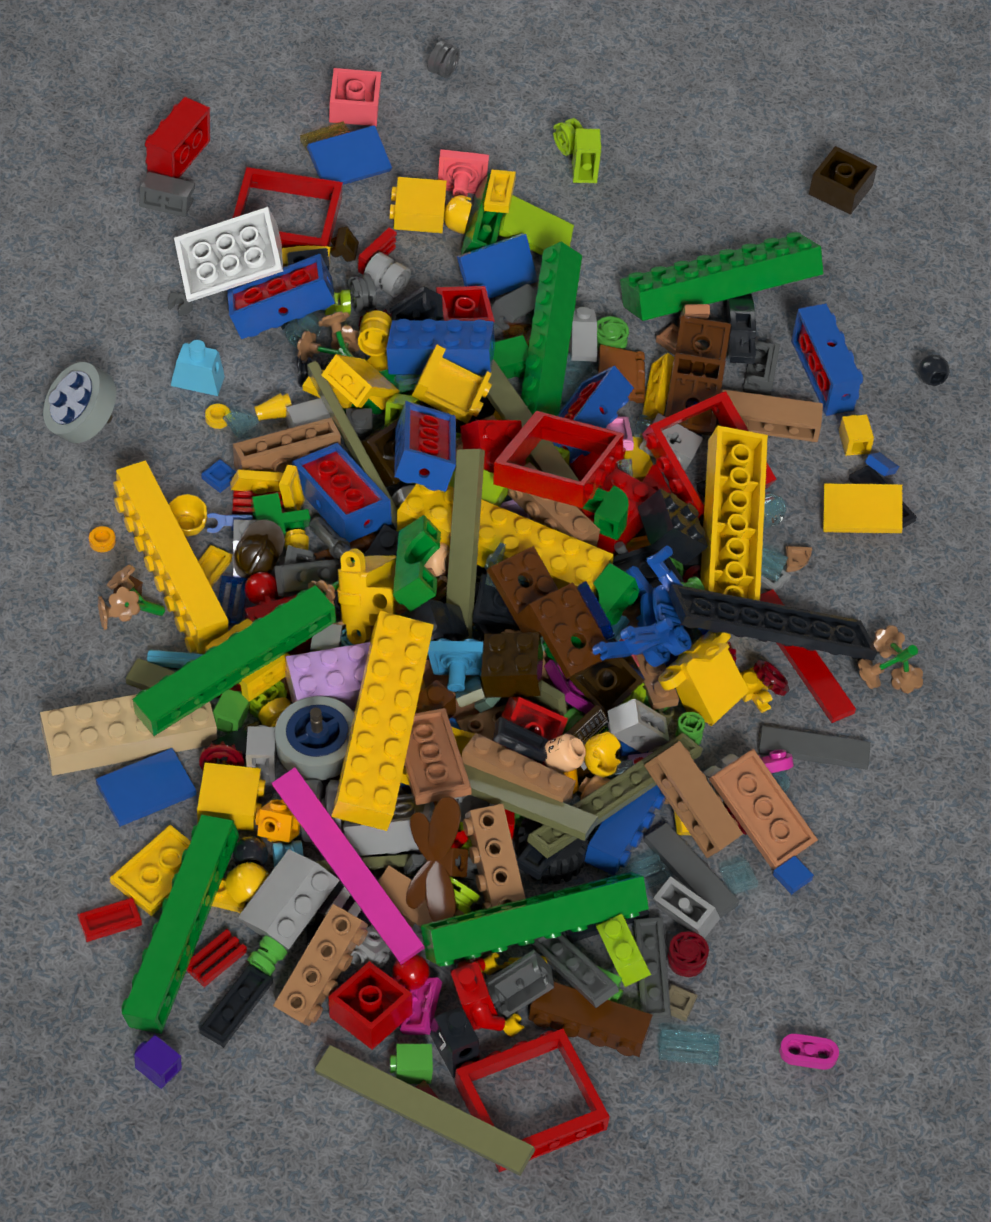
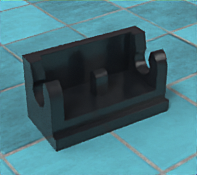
[390,286,443,321]

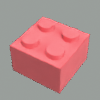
[329,68,381,127]

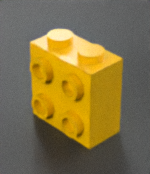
[389,177,447,233]
[197,763,266,831]

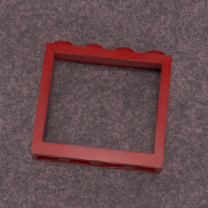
[233,167,343,248]
[642,391,776,520]
[493,411,626,508]
[454,1028,610,1172]

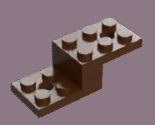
[665,316,731,436]
[486,546,608,679]

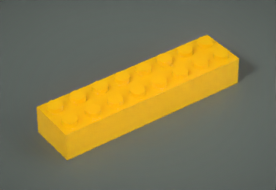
[700,426,768,601]
[113,460,228,654]
[397,484,614,609]
[331,611,434,831]

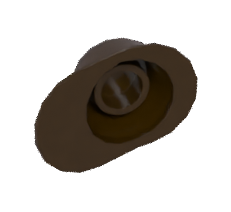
[232,519,285,580]

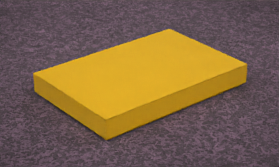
[823,483,902,533]
[110,825,191,916]

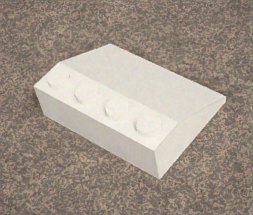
[174,207,283,302]

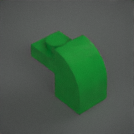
[579,485,629,541]
[251,493,310,539]

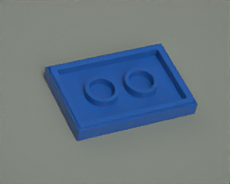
[307,125,392,185]
[457,233,538,299]
[96,748,196,827]

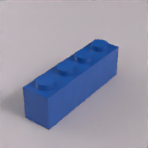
[585,785,666,876]

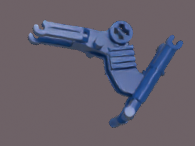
[592,546,709,667]

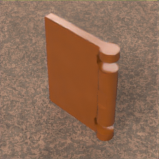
[598,345,645,404]

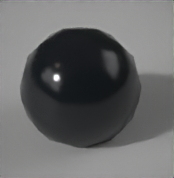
[918,354,950,386]
[232,836,268,867]

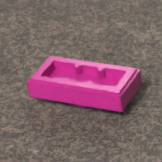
[400,977,442,1035]

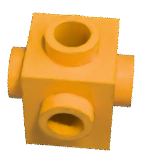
[255,799,300,843]

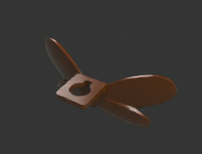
[406,797,468,922]

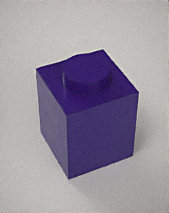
[134,1035,182,1089]

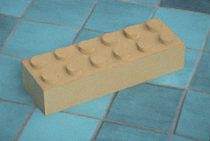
[40,694,217,776]

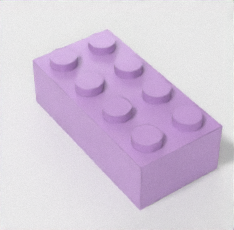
[286,642,370,710]

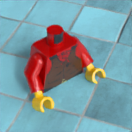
[451,953,525,1037]

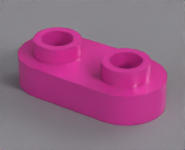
[759,749,794,773]
[779,1034,839,1070]

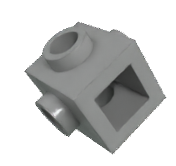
[351,925,390,970]

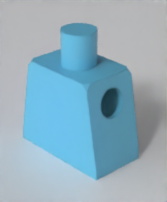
[171,340,225,396]

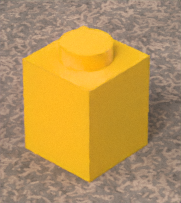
[839,414,874,456]

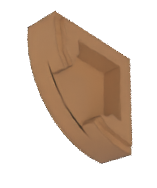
[785,546,812,572]

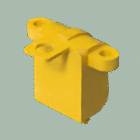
[337,549,398,645]
[658,631,749,726]

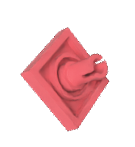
[438,149,489,197]

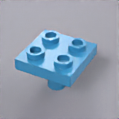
[428,638,484,692]

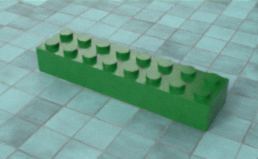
[620,232,824,321]

